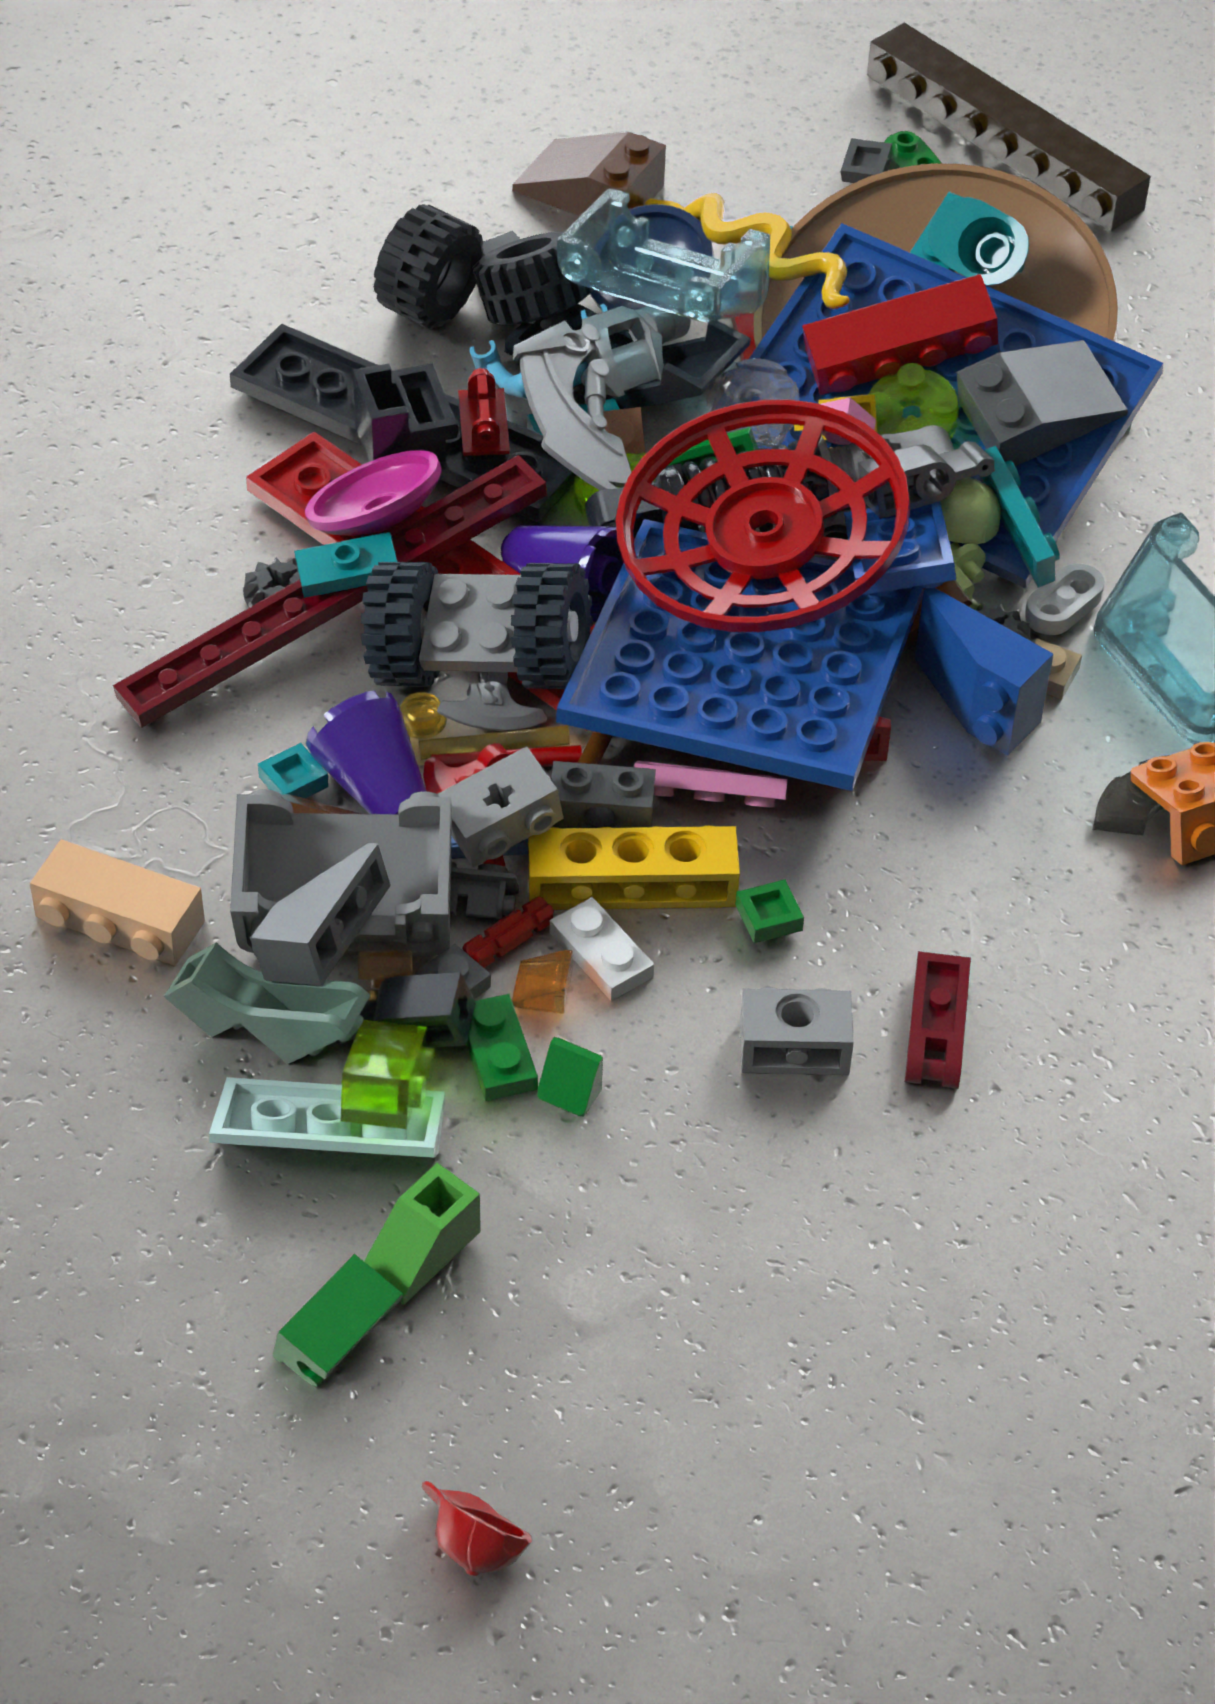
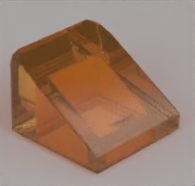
[512,950,573,1014]

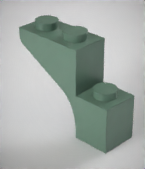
[164,942,371,1064]

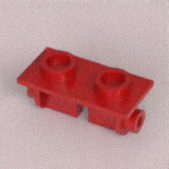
[458,368,510,456]

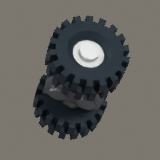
[361,562,593,689]

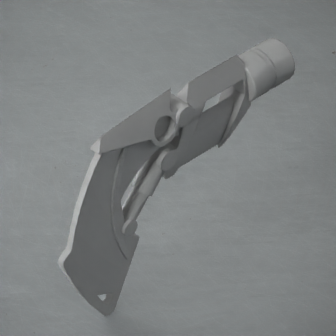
[513,298,691,490]

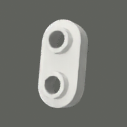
[1025,563,1105,635]

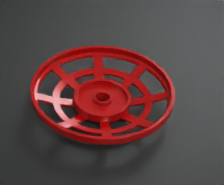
[616,400,910,632]

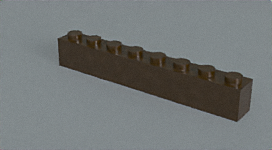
[867,22,1151,231]

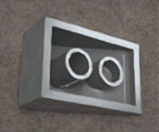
[957,340,1128,466]

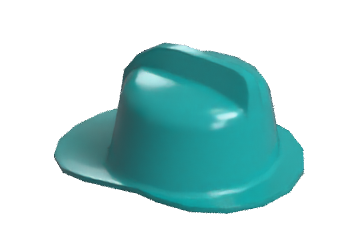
[928,197,1029,286]

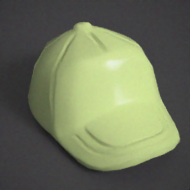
[940,477,1001,544]

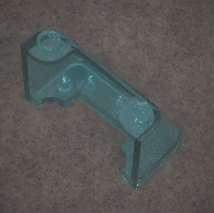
[557,188,770,322]
[1094,512,1215,744]

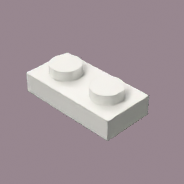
[550,897,654,1001]

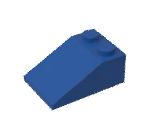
[914,588,1054,756]

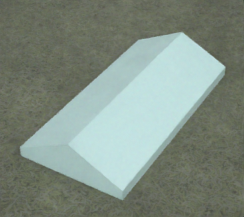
[209,1077,445,1158]

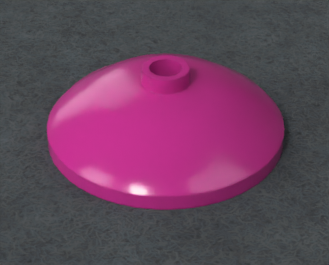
[305,450,442,536]

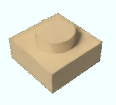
[1035,639,1082,700]

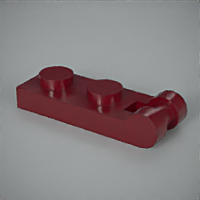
[904,951,971,1089]

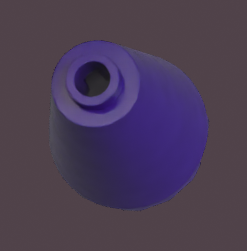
[501,526,624,622]
[306,691,427,815]

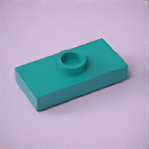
[294,532,397,598]

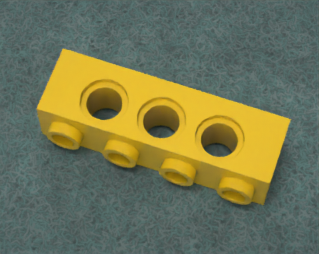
[528,825,740,910]

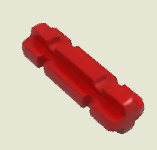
[462,897,554,968]

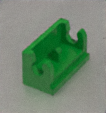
[272,1254,403,1387]

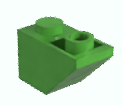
[364,1162,481,1305]

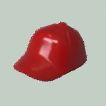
[422,1481,532,1576]

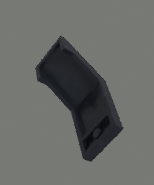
[504,303,751,409]

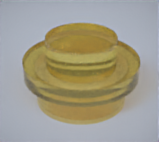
[400,692,447,739]

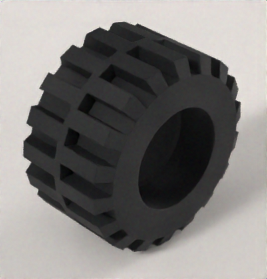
[374,204,484,329]
[472,231,594,325]

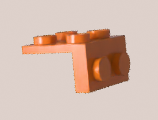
[1131,742,1215,865]

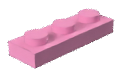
[635,761,788,807]

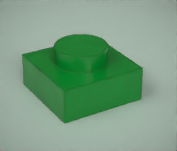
[735,879,804,943]

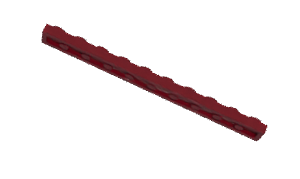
[113,455,547,728]

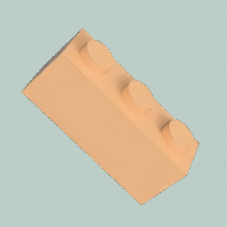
[30,839,205,966]

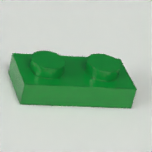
[466,993,538,1102]

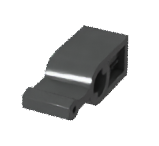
[858,442,995,519]

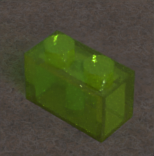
[340,1020,435,1129]

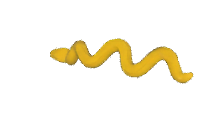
[644,193,850,309]

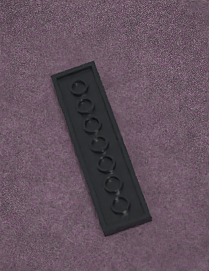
[230,323,579,523]

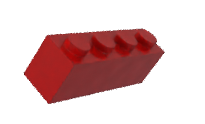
[802,274,998,395]

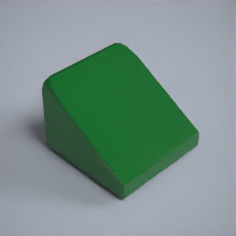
[537,1037,603,1117]

